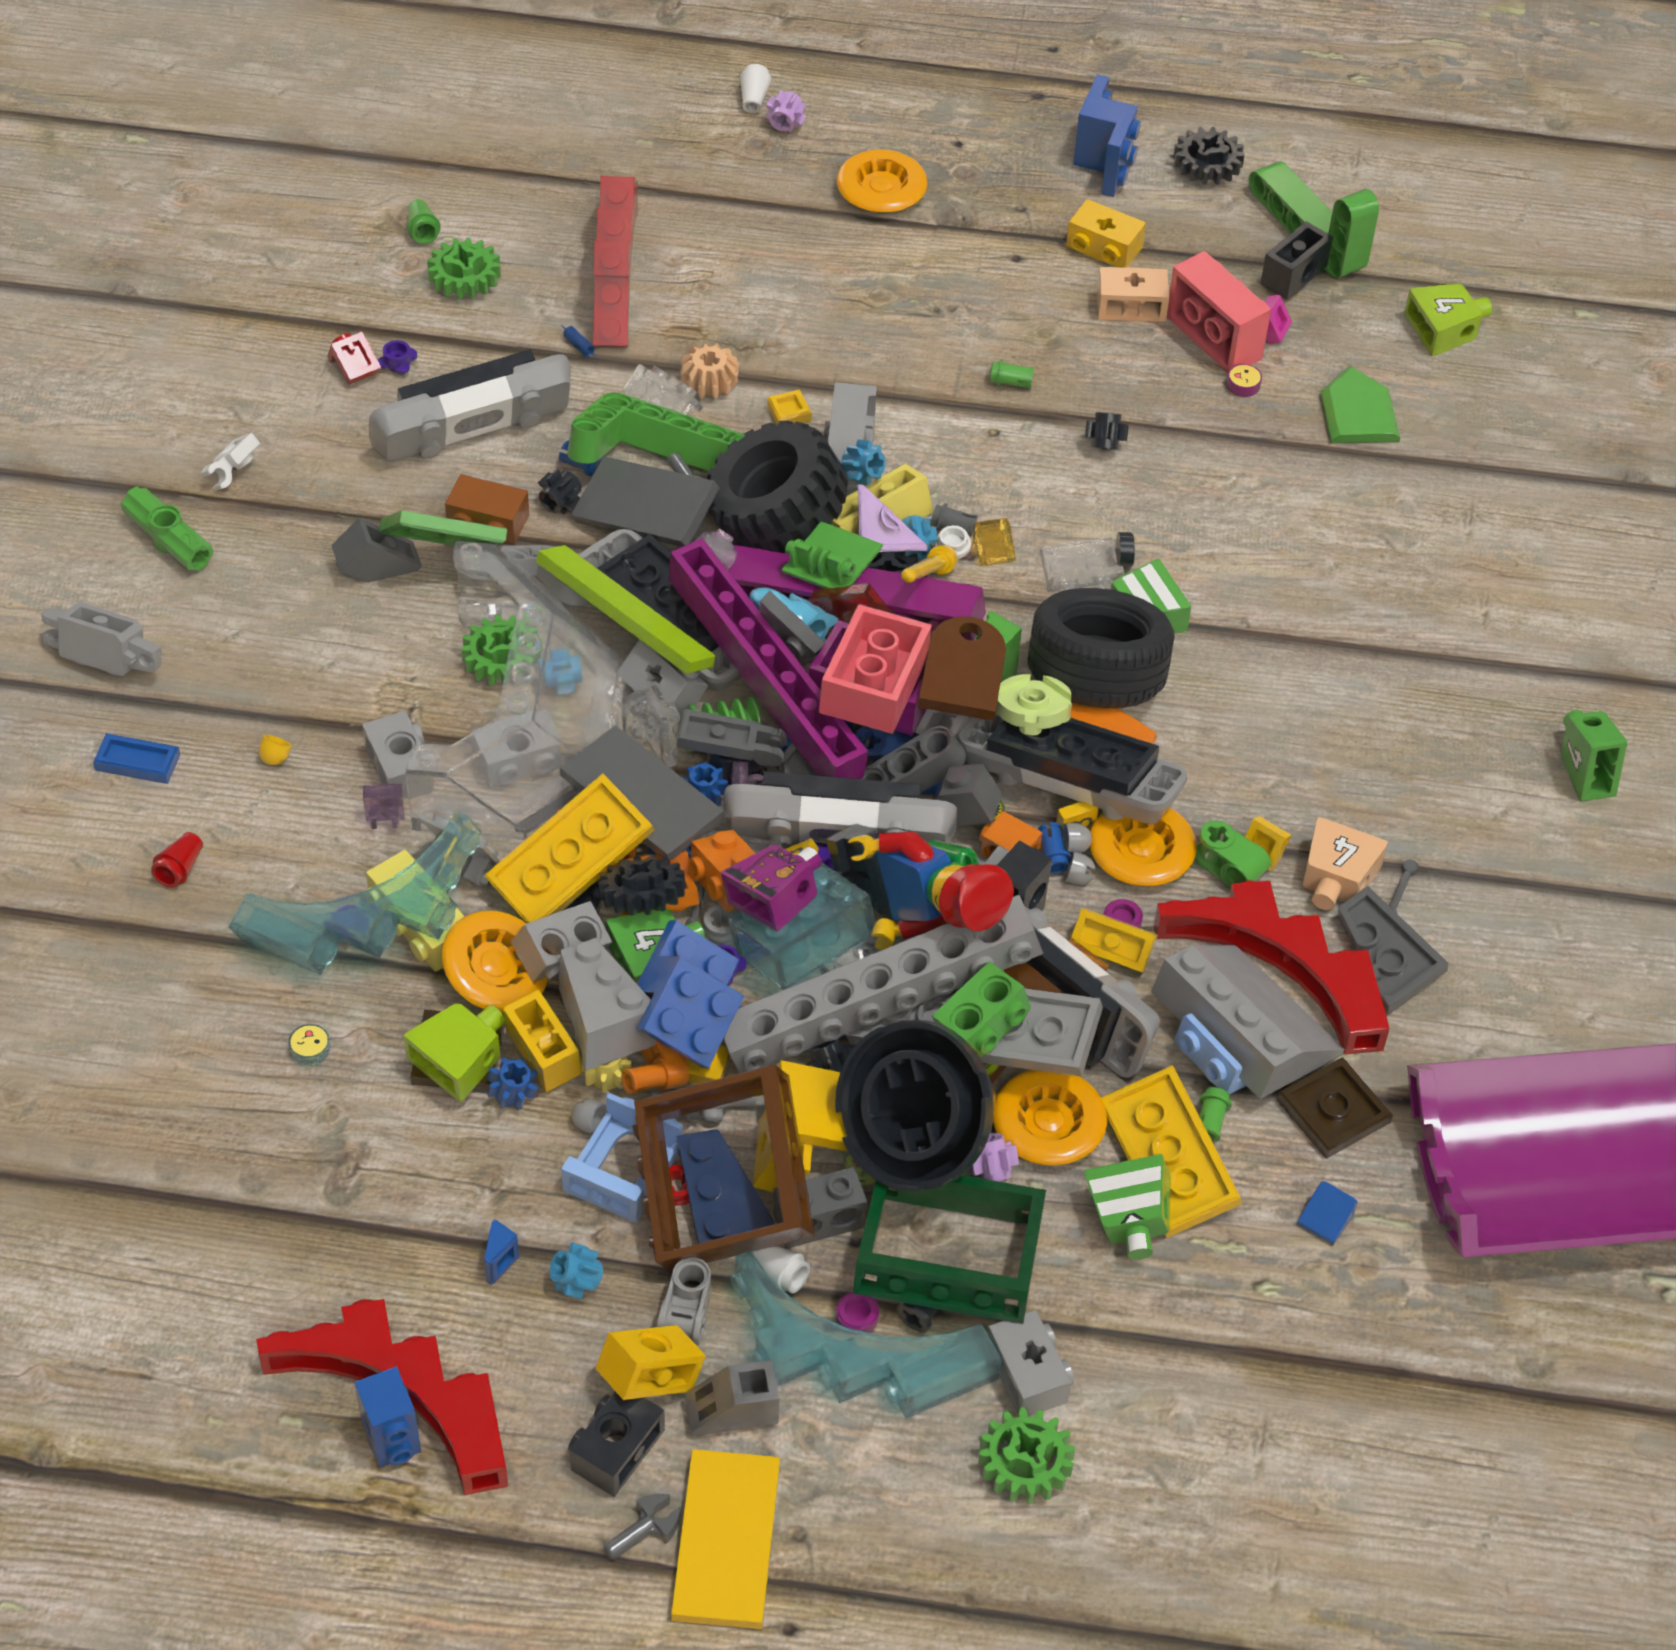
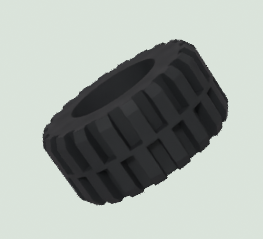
[707,420,848,553]

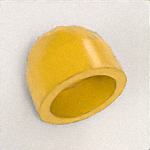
[258,734,292,765]

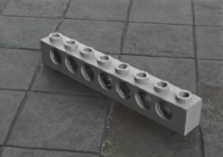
[724,895,1044,1073]

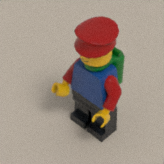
[826,824,1014,950]

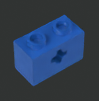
[354,1366,421,1468]

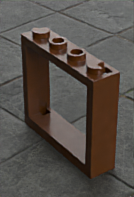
[632,1064,815,1272]

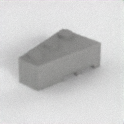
[824,382,877,496]
[559,938,656,1071]

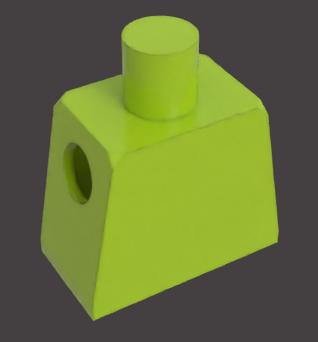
[403,1004,506,1103]

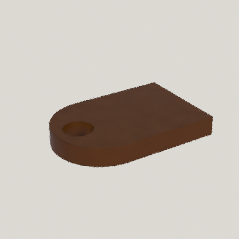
[918,616,1006,721]

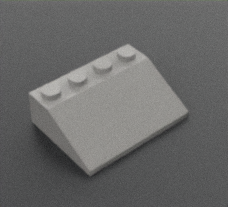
[1151,945,1345,1099]

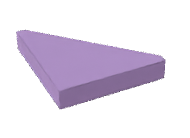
[858,485,927,552]

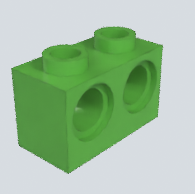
[932,961,1031,1058]

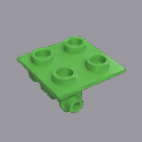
[782,521,883,595]

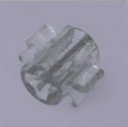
[696,529,737,570]

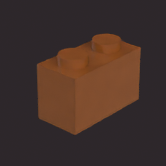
[445,474,530,545]

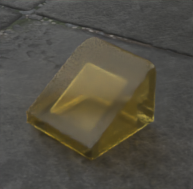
[972,518,1016,566]

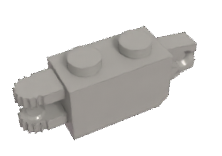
[42,602,162,676]

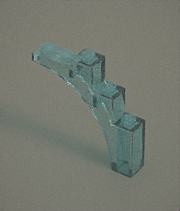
[228,811,482,975]
[731,1250,1001,1419]

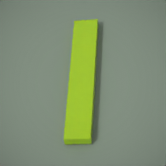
[536,545,716,674]

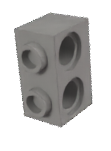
[511,901,612,983]

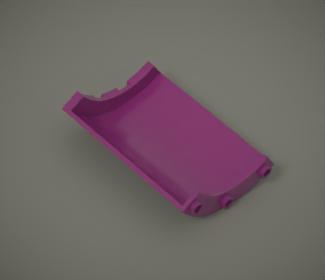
[1407,1043,1676,1257]

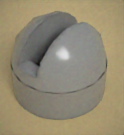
[1062,823,1092,854]
[1065,852,1096,885]
[571,1099,606,1134]

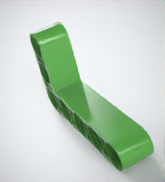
[1249,161,1379,279]
[567,392,745,471]

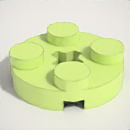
[996,674,1072,735]

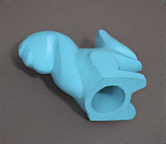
[749,588,838,648]

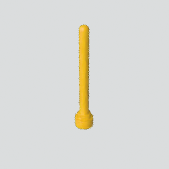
[901,545,958,583]

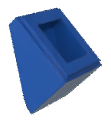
[1297,1181,1358,1245]
[484,1219,519,1285]

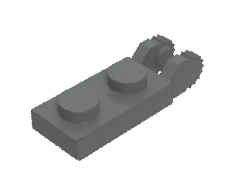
[676,709,787,767]

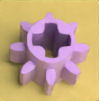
[766,90,806,132]
[968,1133,1019,1182]

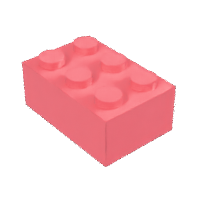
[1166,251,1271,372]
[819,605,932,734]

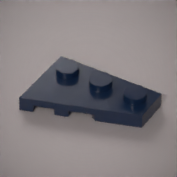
[677,1129,776,1244]

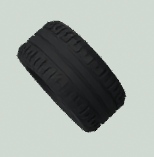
[1027,588,1175,708]

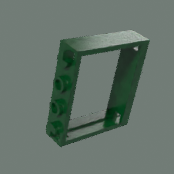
[853,1175,1046,1324]

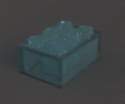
[728,863,876,990]

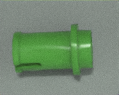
[990,359,1034,389]
[1199,1087,1232,1143]

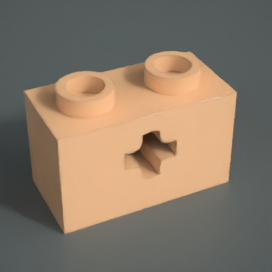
[1097,267,1169,322]

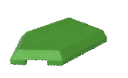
[1320,365,1400,443]

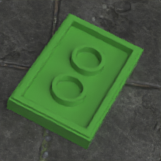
[379,510,507,548]

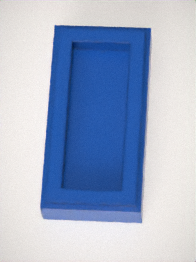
[93,733,180,784]

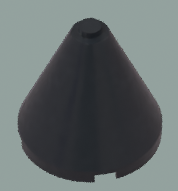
[835,1020,997,1191]

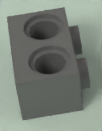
[773,1167,867,1249]

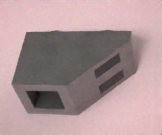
[685,1360,779,1436]

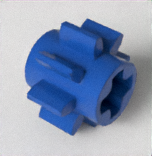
[683,762,728,807]
[487,1057,538,1110]

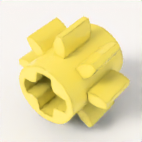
[580,1056,632,1093]

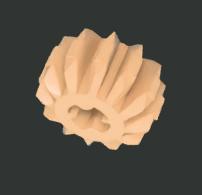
[681,343,739,400]

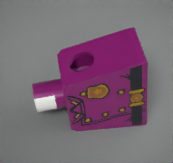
[721,845,822,932]

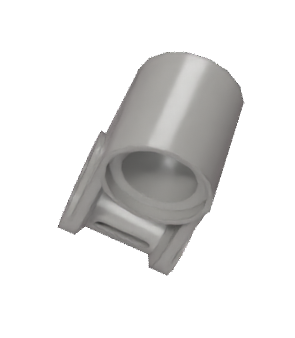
[657,1257,711,1345]

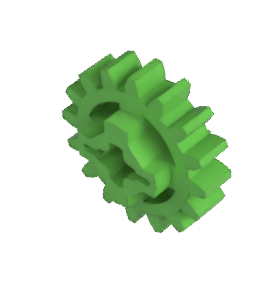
[427,237,501,300]
[461,614,543,687]
[978,1407,1075,1504]

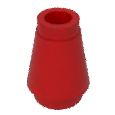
[151,832,203,888]

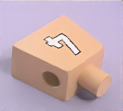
[1303,817,1388,910]

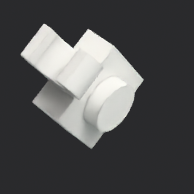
[201,432,260,491]

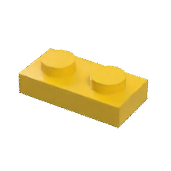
[1070,908,1158,973]

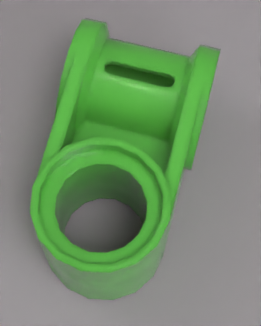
[1195,820,1271,888]

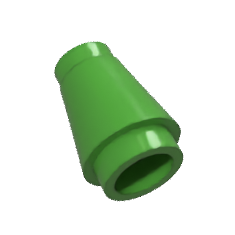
[407,199,441,244]

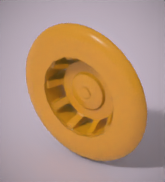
[836,149,928,212]
[1090,807,1197,887]
[442,910,548,1012]
[993,1070,1107,1166]

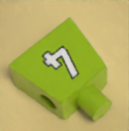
[1404,283,1492,356]

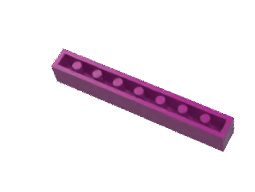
[669,538,868,779]
[706,540,986,640]

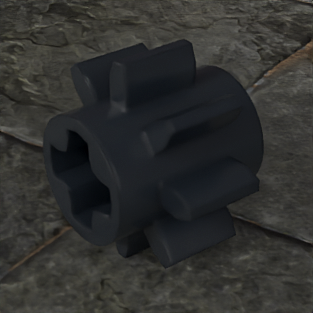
[1085,412,1129,450]
[538,469,582,515]
[805,1039,853,1072]

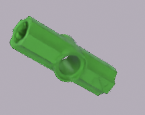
[121,486,213,572]

